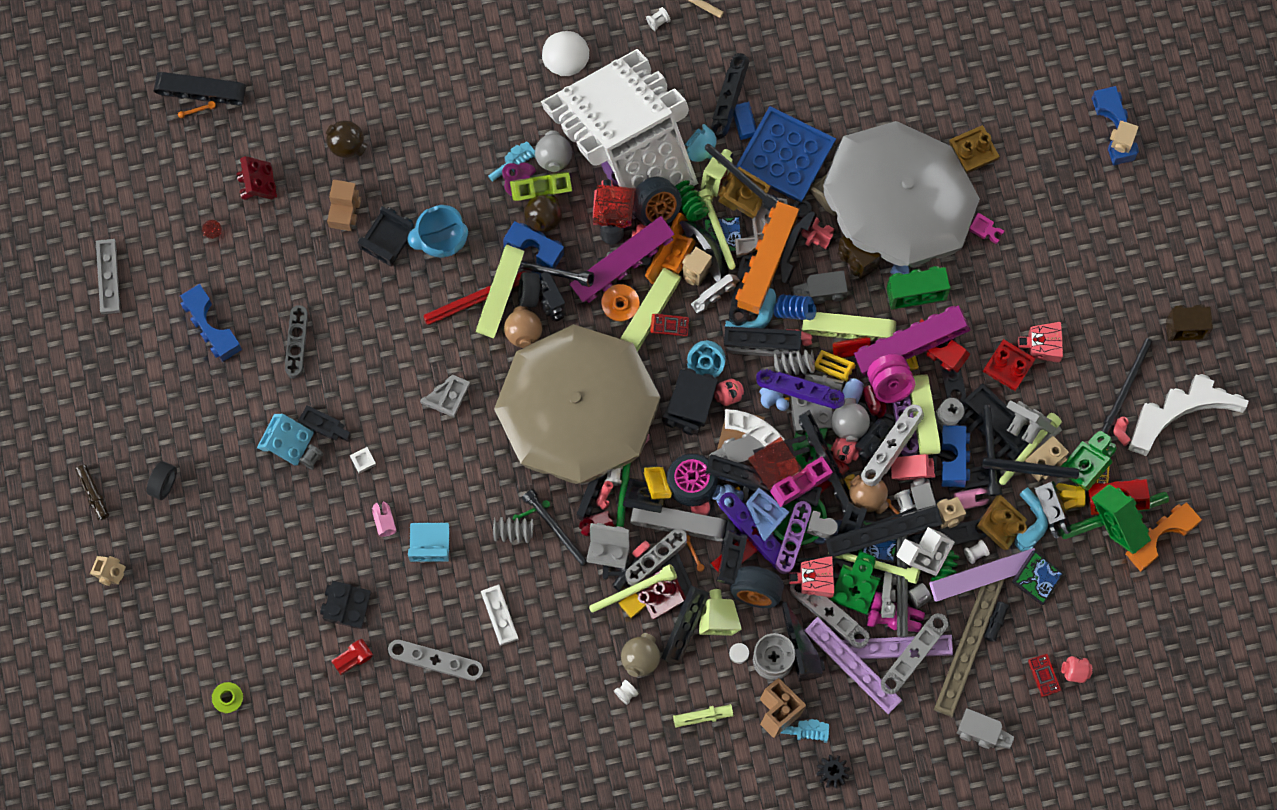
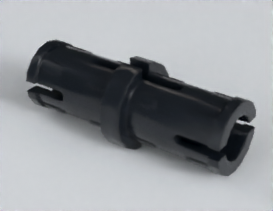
[984,601,1009,642]

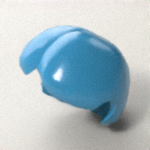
[408,205,468,258]

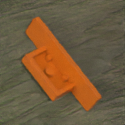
[645,213,696,284]

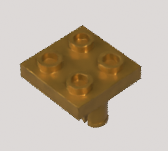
[949,125,1000,174]
[977,495,1027,550]

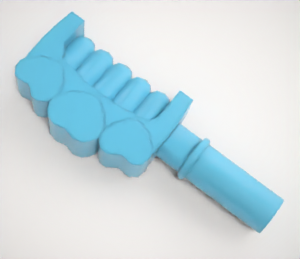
[488,142,535,182]
[781,719,829,743]

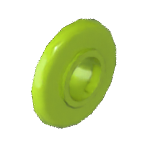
[212,682,243,713]

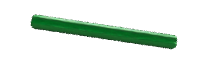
[1060,492,1169,539]

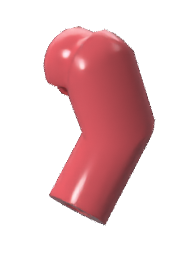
[786,329,812,346]
[1113,416,1132,446]
[596,481,613,510]

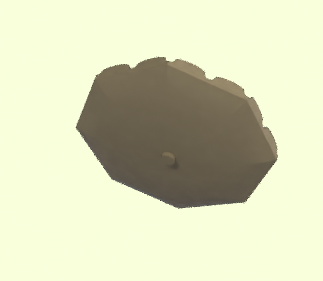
[494,324,660,484]

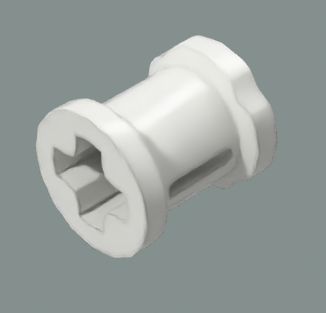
[646,7,671,31]
[604,467,623,486]
[894,489,916,513]
[964,540,989,564]

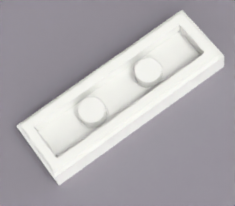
[481,585,519,646]

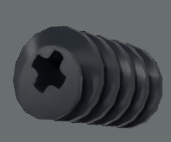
[600,211,624,245]

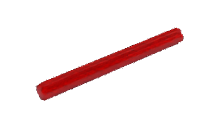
[423,271,527,325]

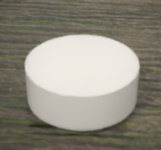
[729,643,749,664]

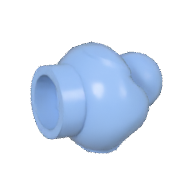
[760,388,790,411]
[712,484,744,507]

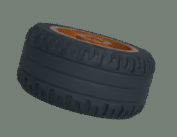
[630,176,682,226]
[730,566,784,608]

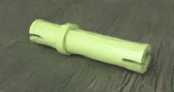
[673,704,733,728]

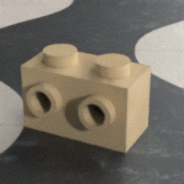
[682,247,712,286]
[1024,436,1069,482]

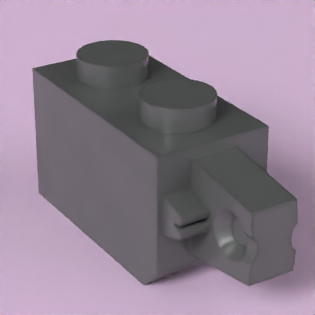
[793,270,848,304]

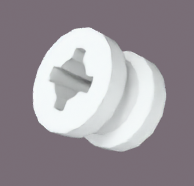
[614,680,639,705]

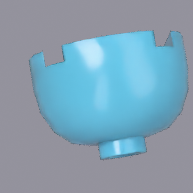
[685,124,717,162]
[687,340,726,377]

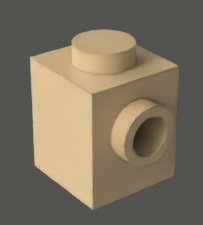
[1110,121,1139,153]

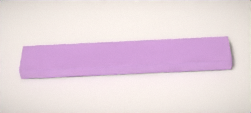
[929,548,1035,601]
[804,617,902,714]
[842,635,953,660]

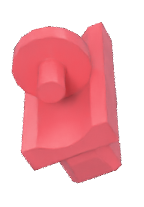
[801,217,834,249]

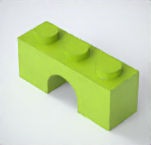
[510,172,572,201]

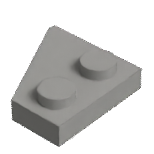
[420,375,470,417]

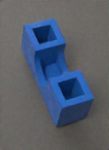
[503,221,564,268]
[942,425,970,487]

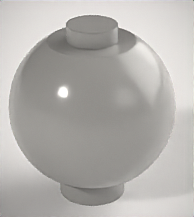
[535,131,572,172]
[831,398,870,442]

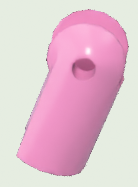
[954,488,989,510]
[372,502,397,537]

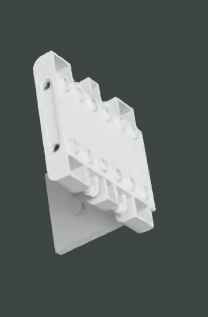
[541,49,698,219]

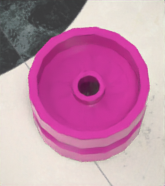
[867,354,916,403]

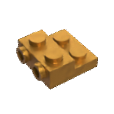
[718,167,770,219]

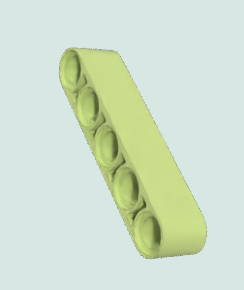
[476,244,524,338]
[621,268,681,352]
[802,312,896,341]
[910,374,940,455]

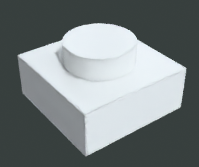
[350,447,376,474]

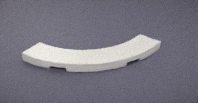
[725,409,799,477]

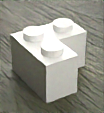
[896,527,954,576]

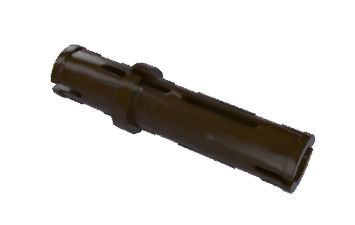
[75,465,109,520]

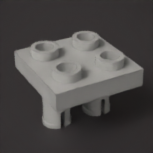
[1007,400,1056,444]

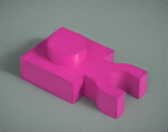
[969,213,1004,244]

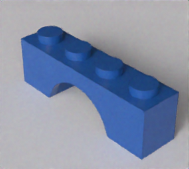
[1092,86,1139,165]
[180,284,242,362]

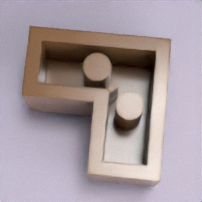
[327,180,361,231]
[760,678,806,738]

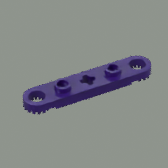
[756,369,845,409]
[718,492,790,569]

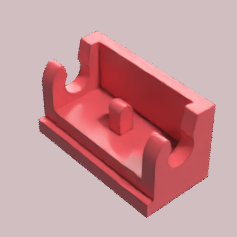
[891,454,935,481]

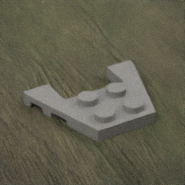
[735,197,788,258]

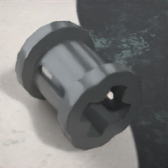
[299,444,324,470]

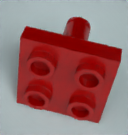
[983,339,1036,392]

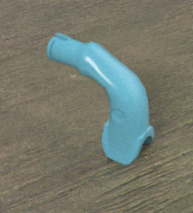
[725,288,776,329]
[1015,487,1048,552]

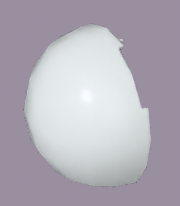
[542,31,589,76]

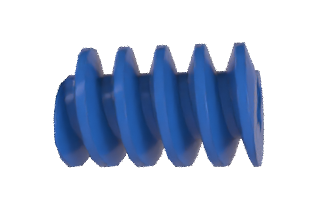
[774,294,816,320]

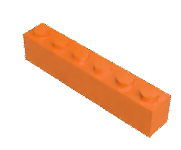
[735,201,799,315]

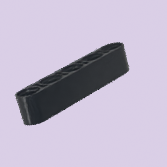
[153,72,246,105]

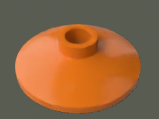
[601,284,639,321]

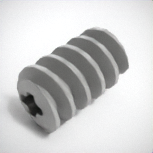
[774,350,815,375]
[935,398,964,433]
[493,517,533,543]

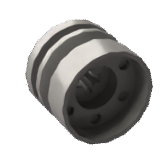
[753,633,795,680]

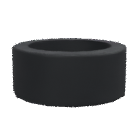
[146,461,177,500]

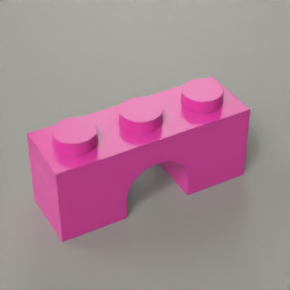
[770,457,833,507]

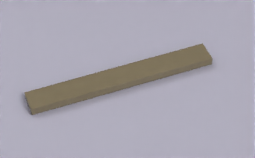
[934,579,1005,717]

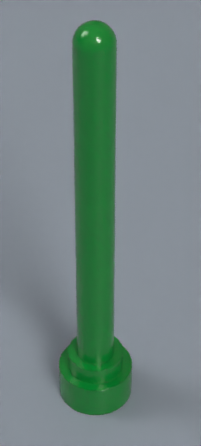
[616,463,631,528]

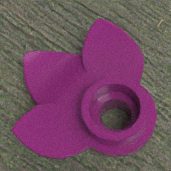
[502,162,536,196]

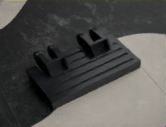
[957,383,1029,461]

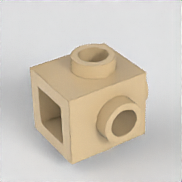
[937,497,966,529]
[90,556,126,586]

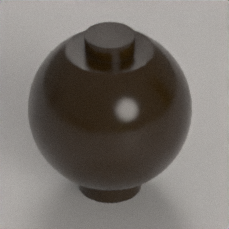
[326,120,367,158]
[524,194,562,232]

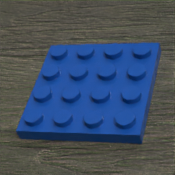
[736,106,836,202]

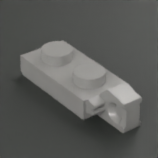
[691,274,740,313]
[881,571,897,618]

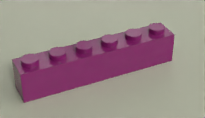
[570,216,674,303]
[854,305,971,378]

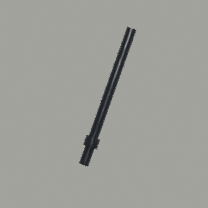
[1101,338,1153,439]

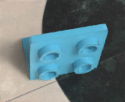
[257,414,314,465]
[408,523,449,562]

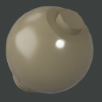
[621,633,660,677]

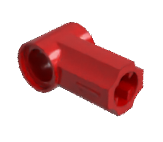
[331,639,373,675]

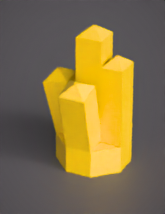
[1056,483,1085,510]

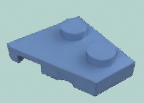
[746,488,789,541]

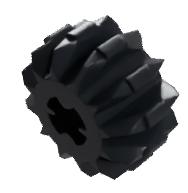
[816,755,850,789]

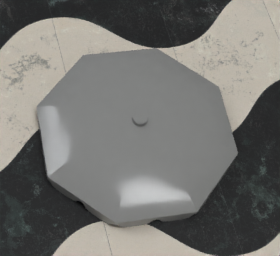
[823,121,980,267]

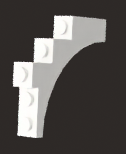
[1128,374,1248,456]

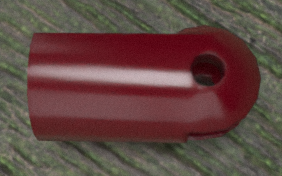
[863,385,887,417]
[579,511,614,536]

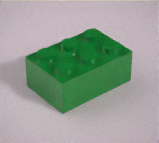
[886,266,950,310]
[1092,484,1151,554]

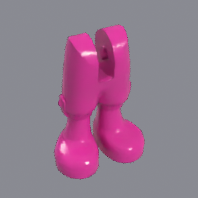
[867,591,925,632]

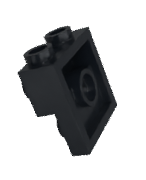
[540,271,566,322]
[855,418,896,463]
[320,580,372,629]

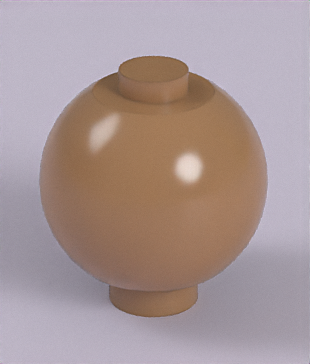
[504,306,542,348]
[849,474,889,514]

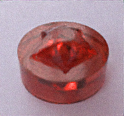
[202,220,222,239]

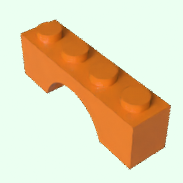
[1125,502,1202,572]

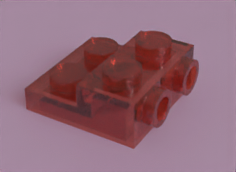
[593,185,635,228]

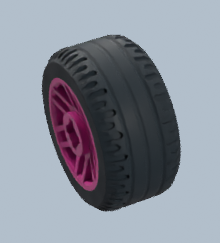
[667,453,718,507]

